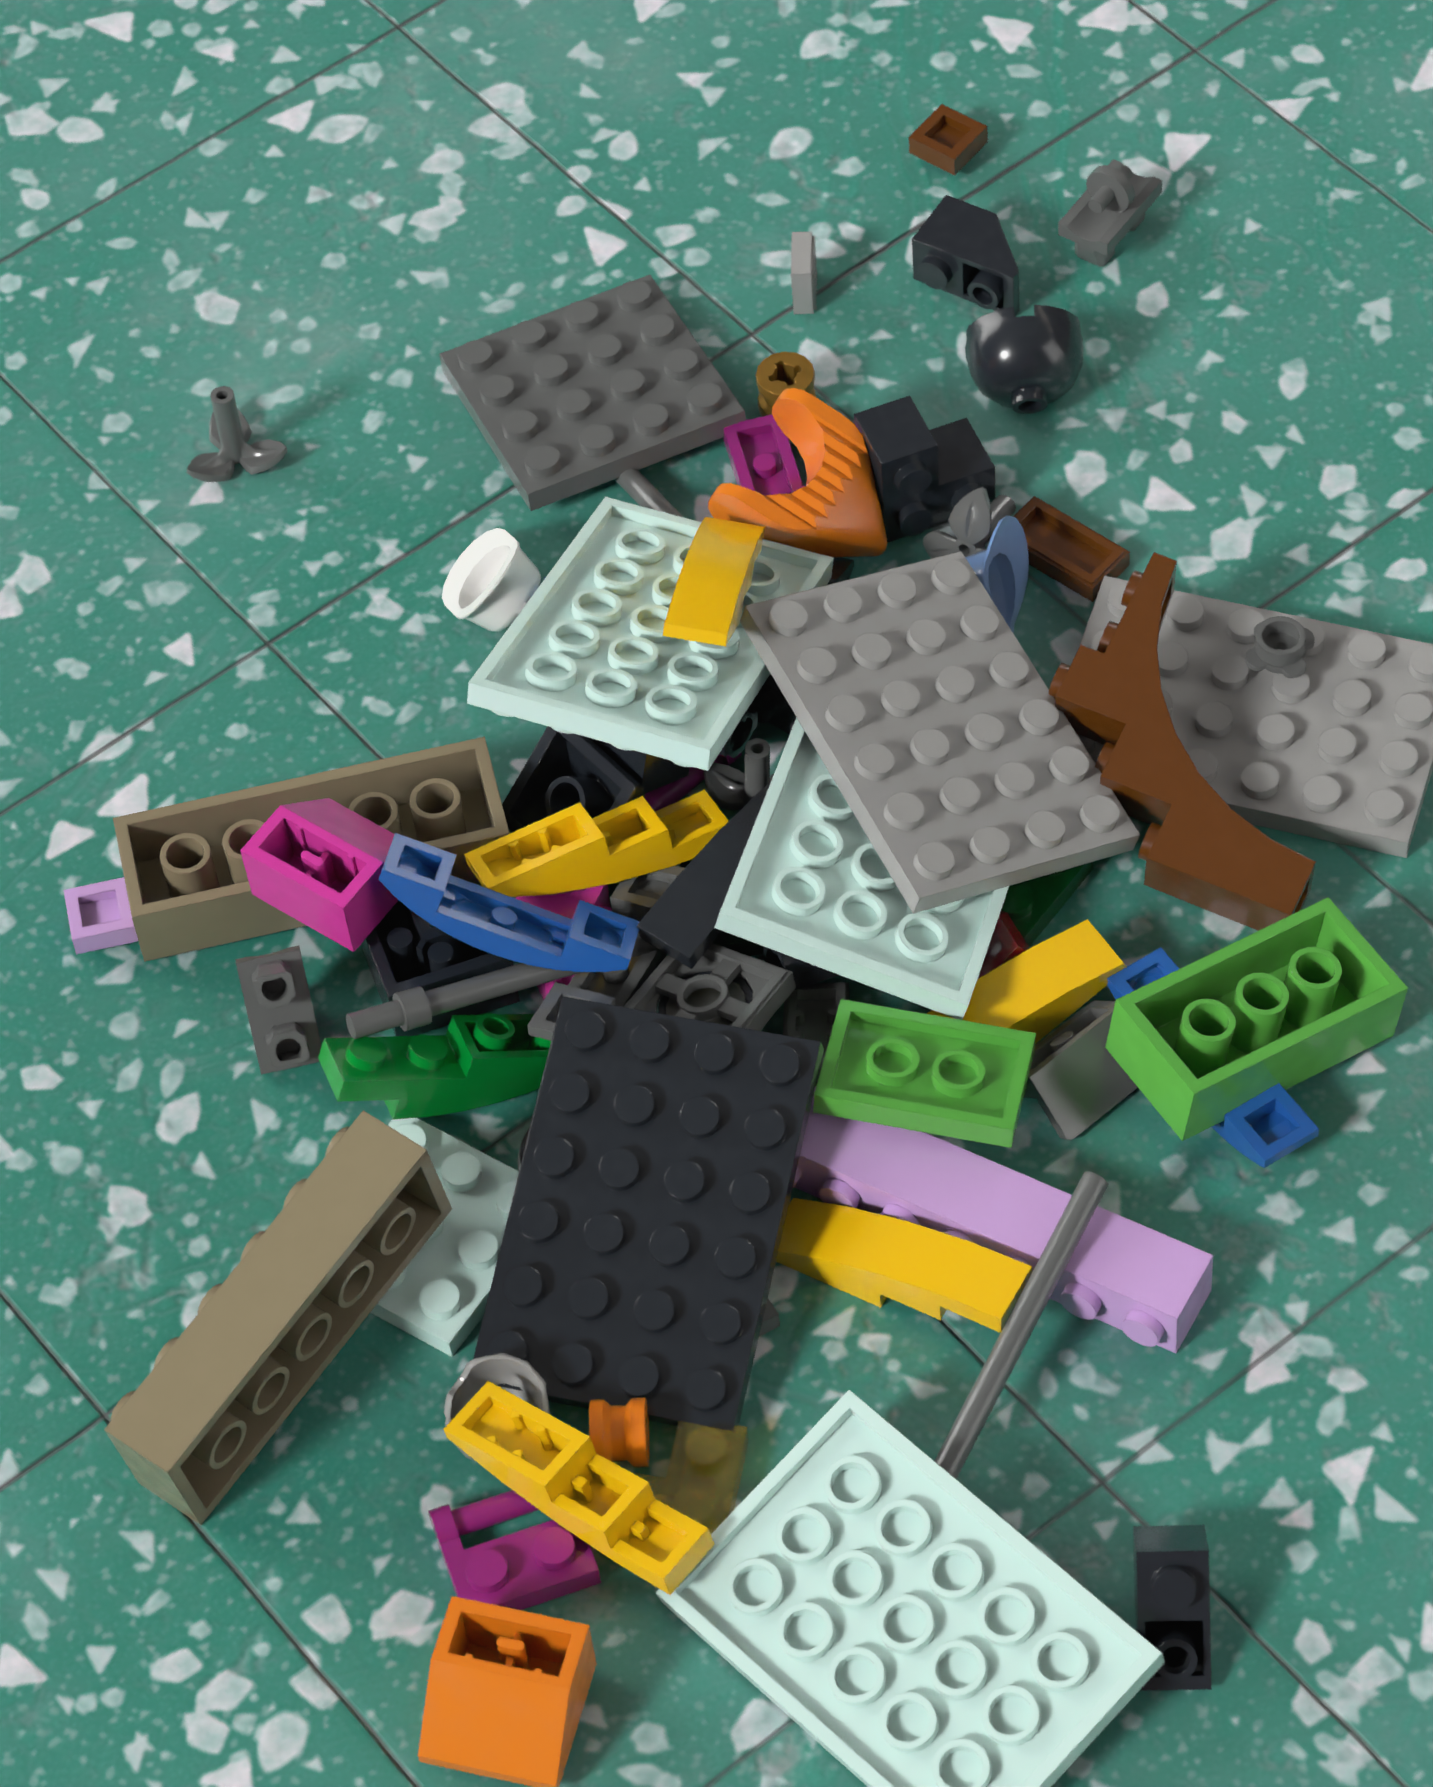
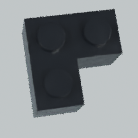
[854,395,996,543]
[360,900,520,1036]

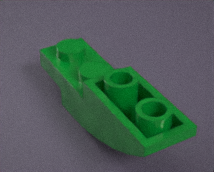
[318,1013,551,1120]

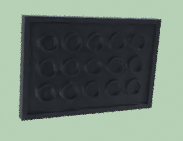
[473,996,824,1437]

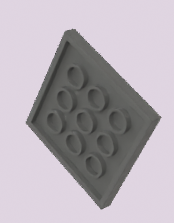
[439,275,746,511]

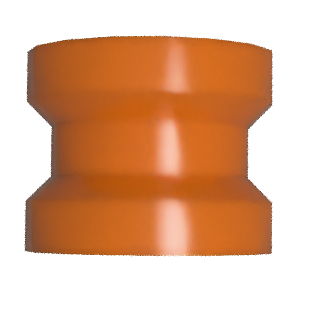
[589,1397,650,1468]

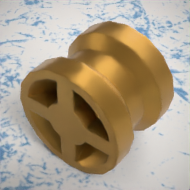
[756,352,816,416]

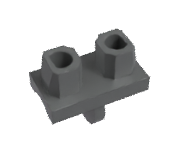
[1058,159,1162,266]
[235,945,322,1075]

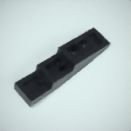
[637,782,771,969]

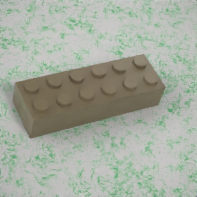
[113,736,509,962]
[104,1110,452,1525]

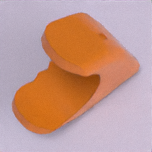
[708,388,887,557]

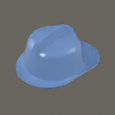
[965,516,1029,634]

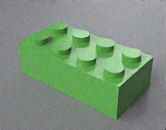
[1105,897,1408,1141]

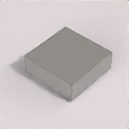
[791,232,817,314]

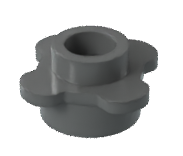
[1245,616,1315,678]

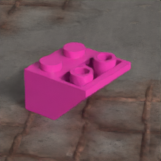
[240,798,398,952]

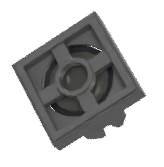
[624,943,796,1031]

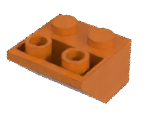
[418,1596,597,1787]

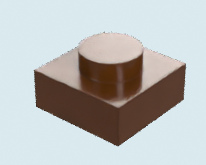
[909,104,988,176]

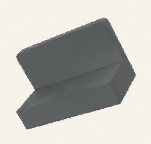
[1023,1000,1138,1140]

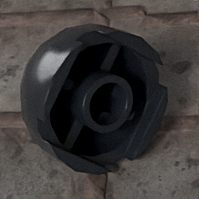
[965,305,1084,414]

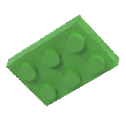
[813,999,1036,1148]

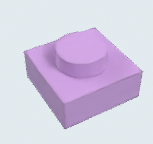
[64,877,138,955]

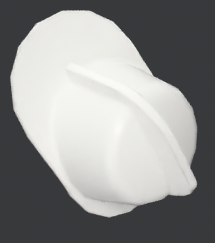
[442,528,541,632]

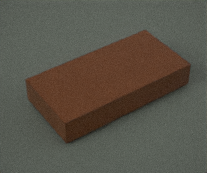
[1013,496,1130,602]

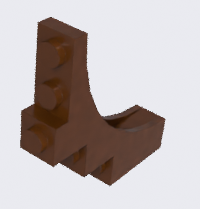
[1048,552,1316,931]

